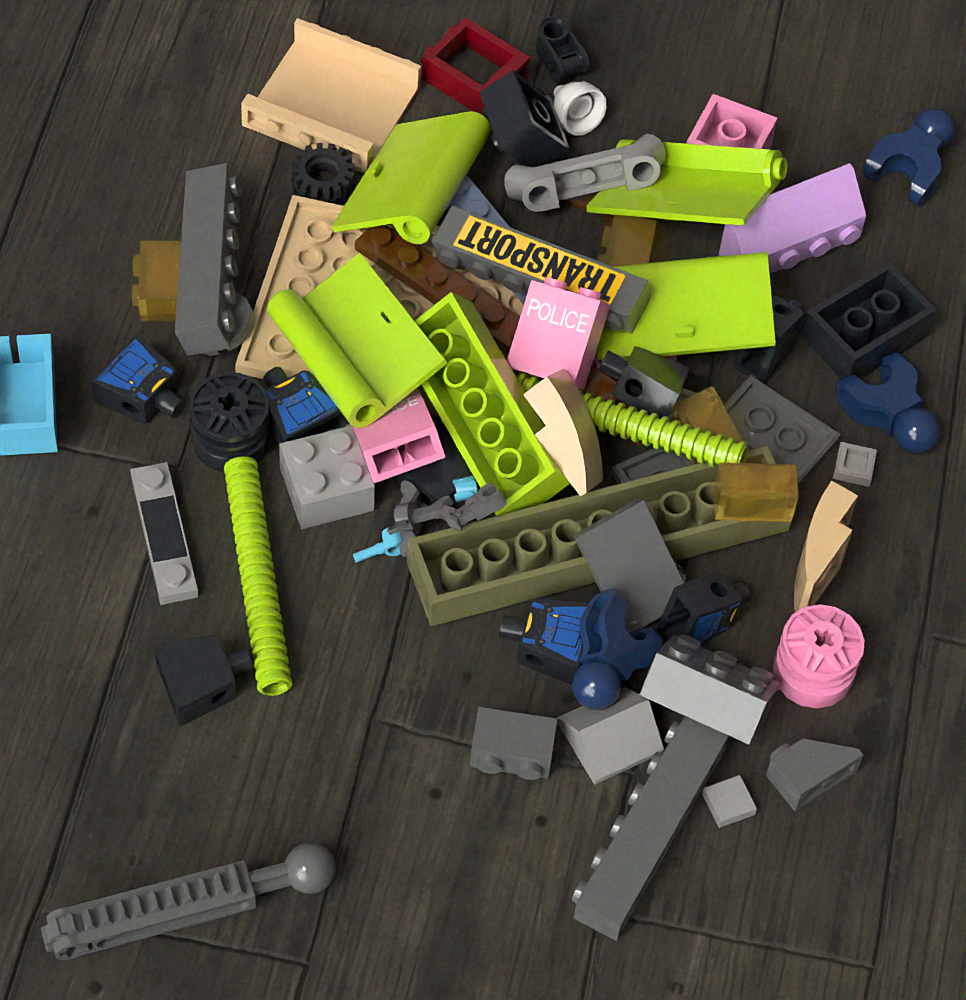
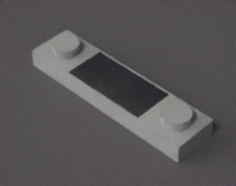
[130,462,198,605]

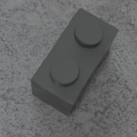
[469,707,557,780]

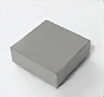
[833,442,877,487]
[702,775,757,828]

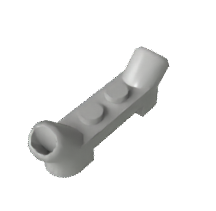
[504,134,666,212]

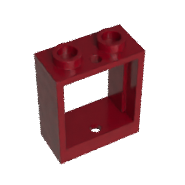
[421,17,530,117]

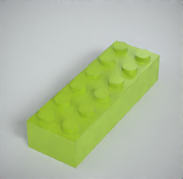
[415,292,570,516]

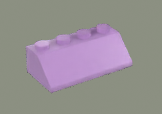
[719,163,866,274]

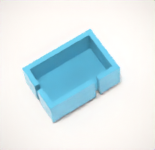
[0,334,58,456]

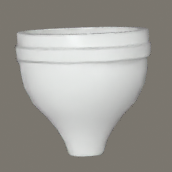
[553,81,607,136]

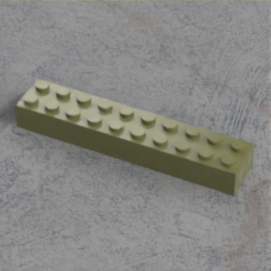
[407,446,795,627]

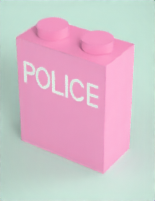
[507,277,610,390]
[352,387,446,483]

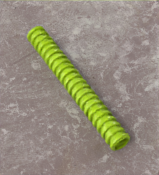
[512,369,748,474]
[224,456,292,696]

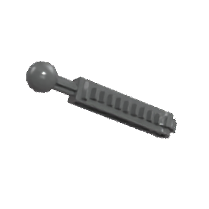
[41,842,336,960]

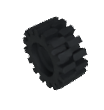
[291,143,355,205]

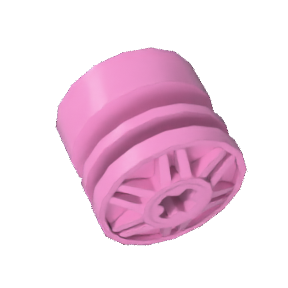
[773,604,865,709]

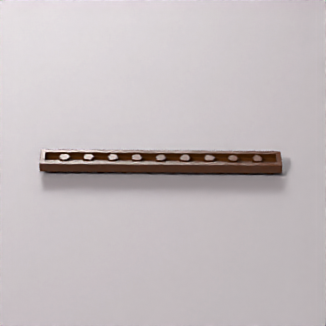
[355,225,643,447]

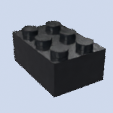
[801,261,937,379]

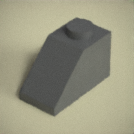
[766,738,863,812]

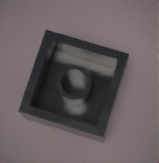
[480,70,570,167]

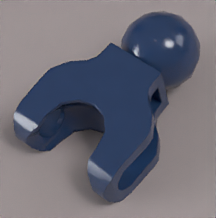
[863,108,956,207]
[835,352,941,454]
[572,588,663,710]

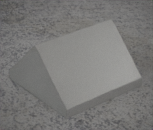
[557,687,664,785]

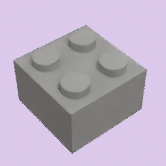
[279,426,375,529]

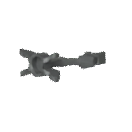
[386,480,507,557]

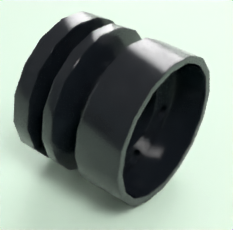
[189,372,270,472]

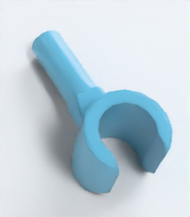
[452,476,479,502]
[352,528,404,563]

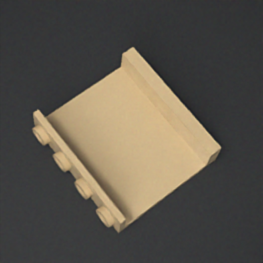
[241,18,421,174]

